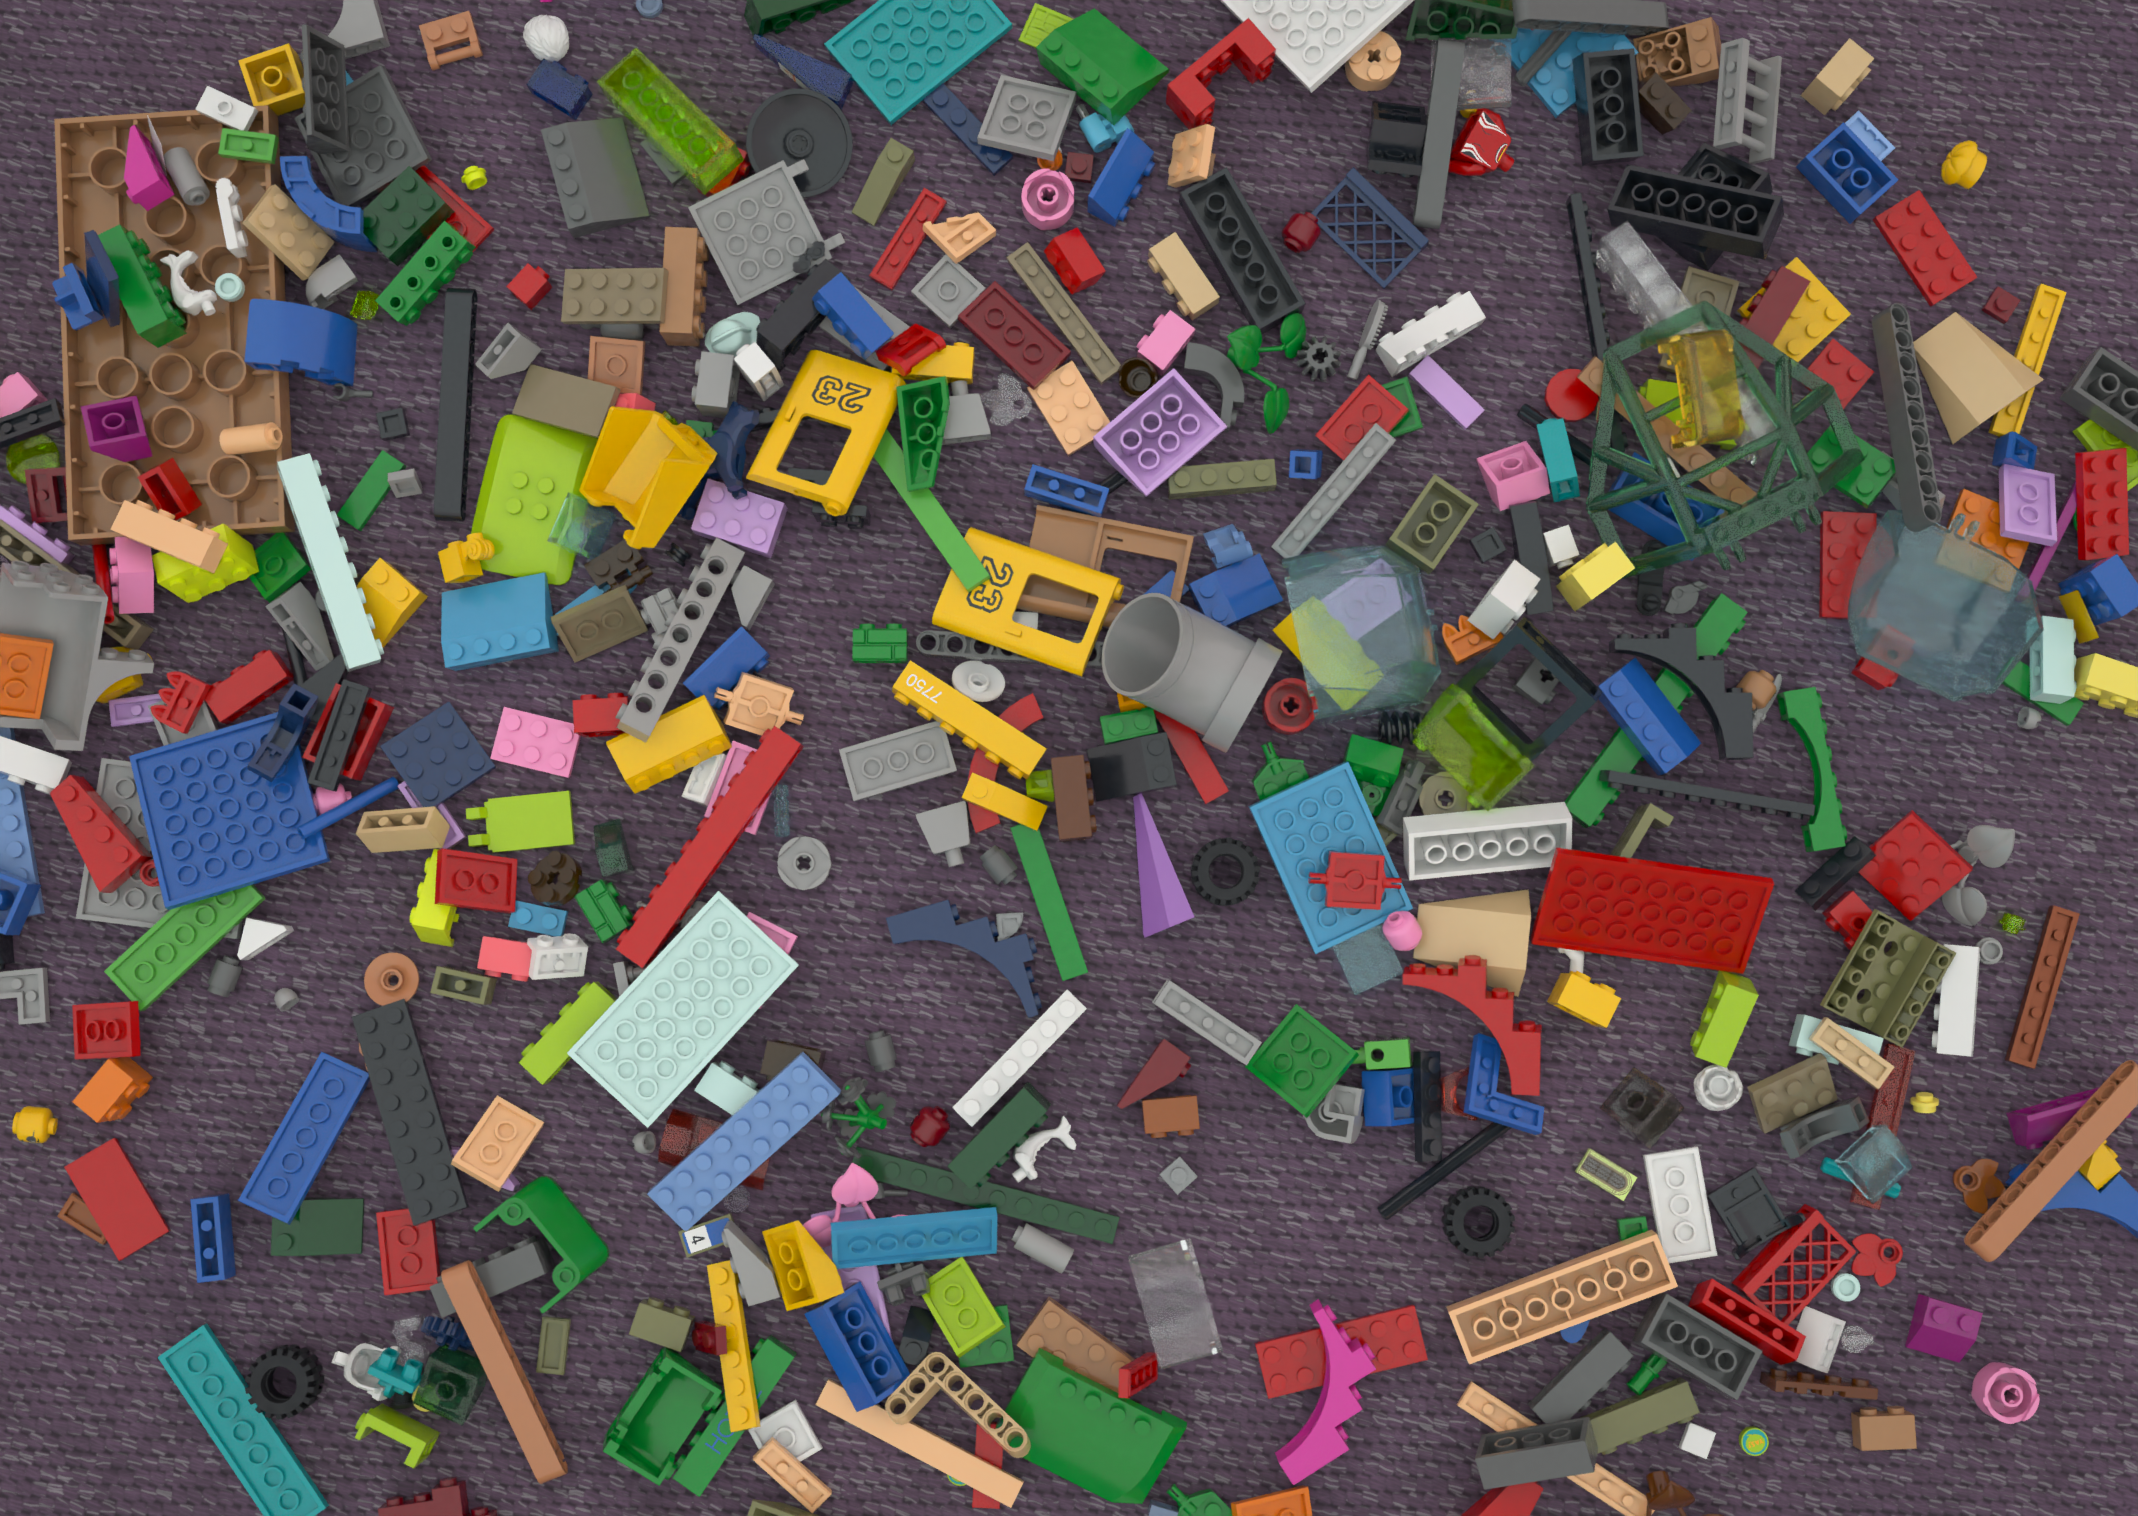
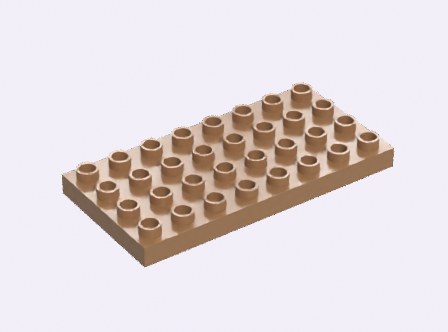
[54,105,295,546]

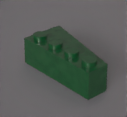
[744,0,855,43]
[1405,0,1518,41]
[947,1082,1051,1189]

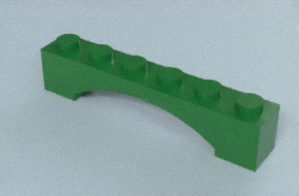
[1777,687,1847,852]

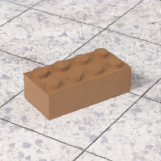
[659,227,709,346]
[1016,1296,1135,1393]

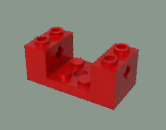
[1165,18,1276,130]

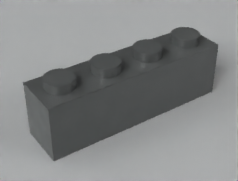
[1527,1328,1633,1424]

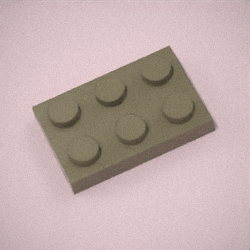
[551,585,648,663]
[1747,1053,1838,1134]

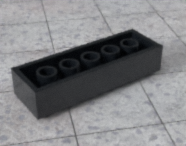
[1607,164,1784,260]
[1179,167,1306,334]

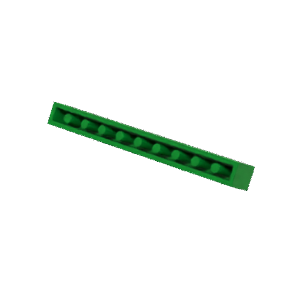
[1564,593,1748,828]

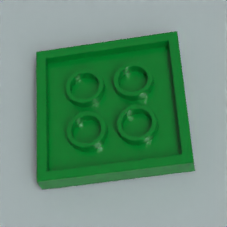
[1245,1004,1359,1118]

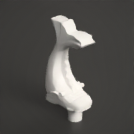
[160,250,217,316]
[1012,1116,1076,1183]

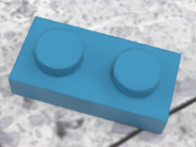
[508,900,568,937]

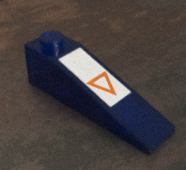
[753,34,853,110]

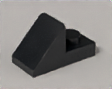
[899,1305,935,1366]

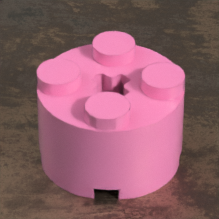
[1021,169,1074,230]
[1971,1362,2040,1424]

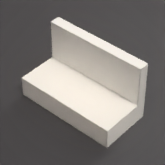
[1796,1306,1846,1373]

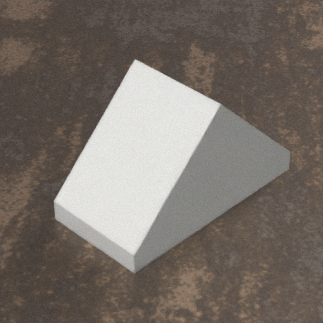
[237,918,294,960]

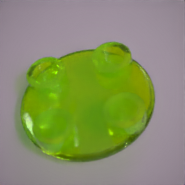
[6,434,60,485]

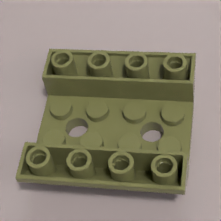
[1820,909,1956,1047]

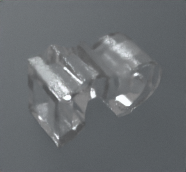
[392,1313,430,1367]

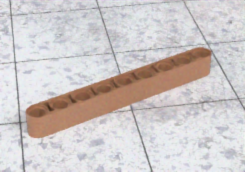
[1964,1060,2138,1262]
[441,1260,568,1484]

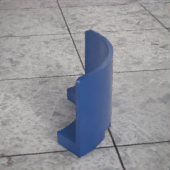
[280,156,377,252]
[244,299,358,386]

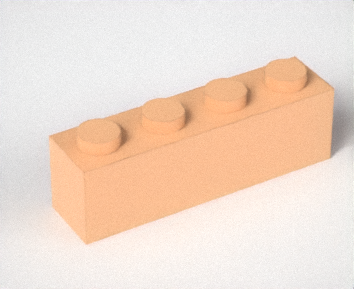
[110,500,228,573]

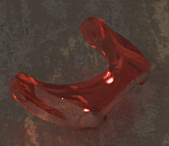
[1441,1067,1479,1120]

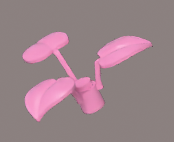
[803,1163,908,1248]

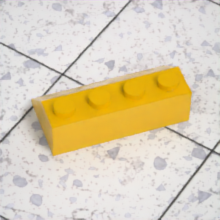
[606,695,732,794]

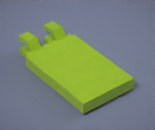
[466,791,575,853]

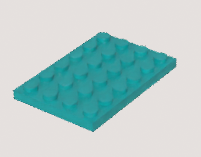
[824,0,1013,125]

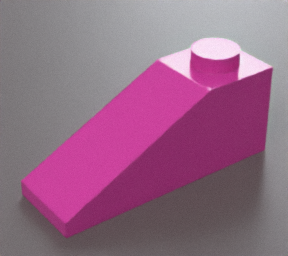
[124,125,175,211]

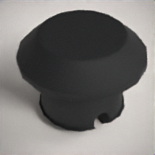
[390,1392,414,1410]

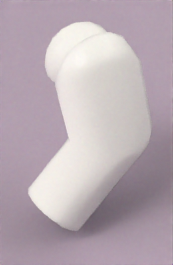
[1557,948,1584,973]

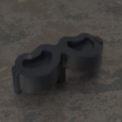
[793,241,825,274]

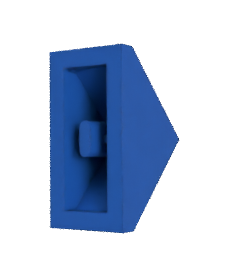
[1992,432,2037,470]

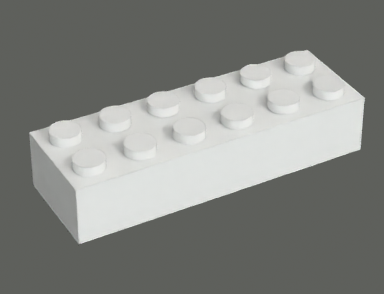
[1403,802,1572,880]

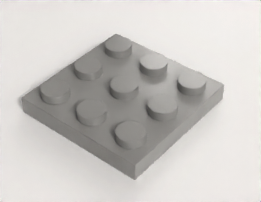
[977,75,1077,161]

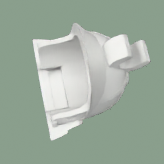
[331,1343,404,1401]

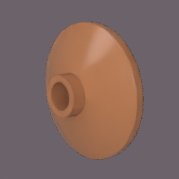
[364,953,419,1006]

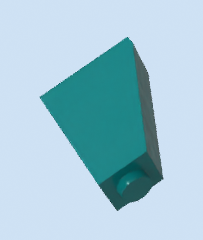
[1537,418,1580,502]

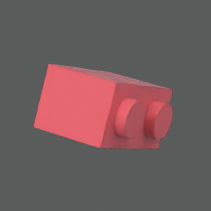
[477,936,532,982]

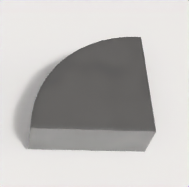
[996,913,1023,941]

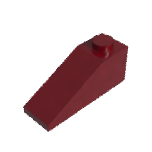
[1117,1038,1191,1109]

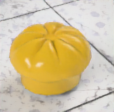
[1941,140,1987,189]

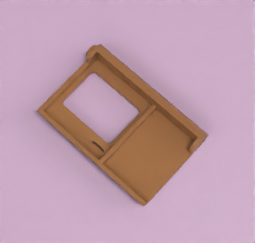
[1017,505,1194,627]

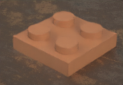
[588,336,645,395]

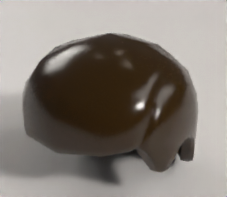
[1118,357,1158,399]

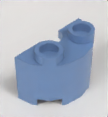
[1203,524,1253,569]

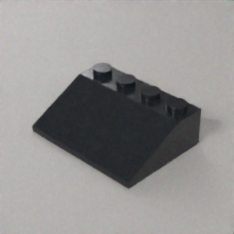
[1656,142,1773,271]

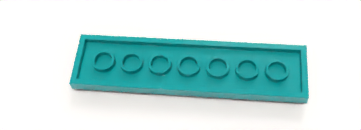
[158,1324,329,1516]

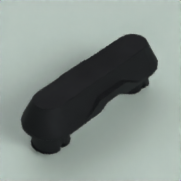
[1637,540,1666,616]

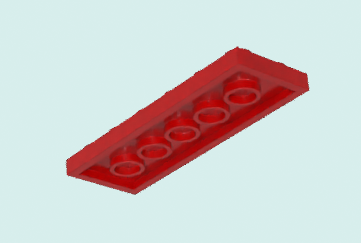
[1255,1305,1428,1399]

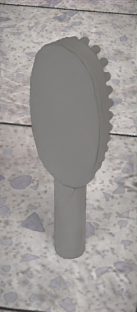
[1347,299,1388,380]

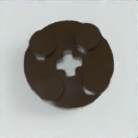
[528,851,582,906]

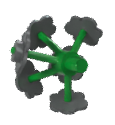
[821,1077,896,1159]

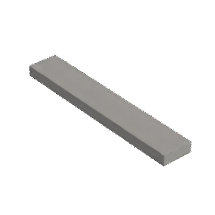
[1271,423,1396,564]

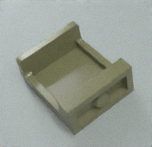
[1610,803,1674,858]

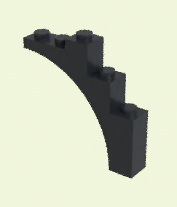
[1609,623,1754,760]

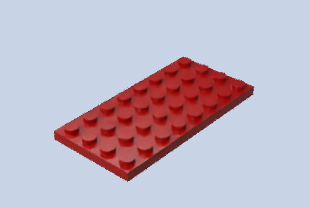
[1530,847,1774,974]

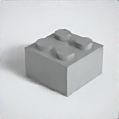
[692,351,740,418]

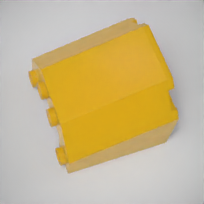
[579,406,717,549]

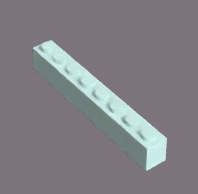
[277,453,384,672]

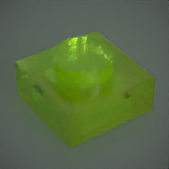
[350,290,380,320]

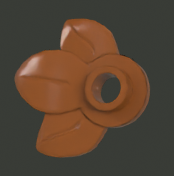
[1953,1158,2006,1214]

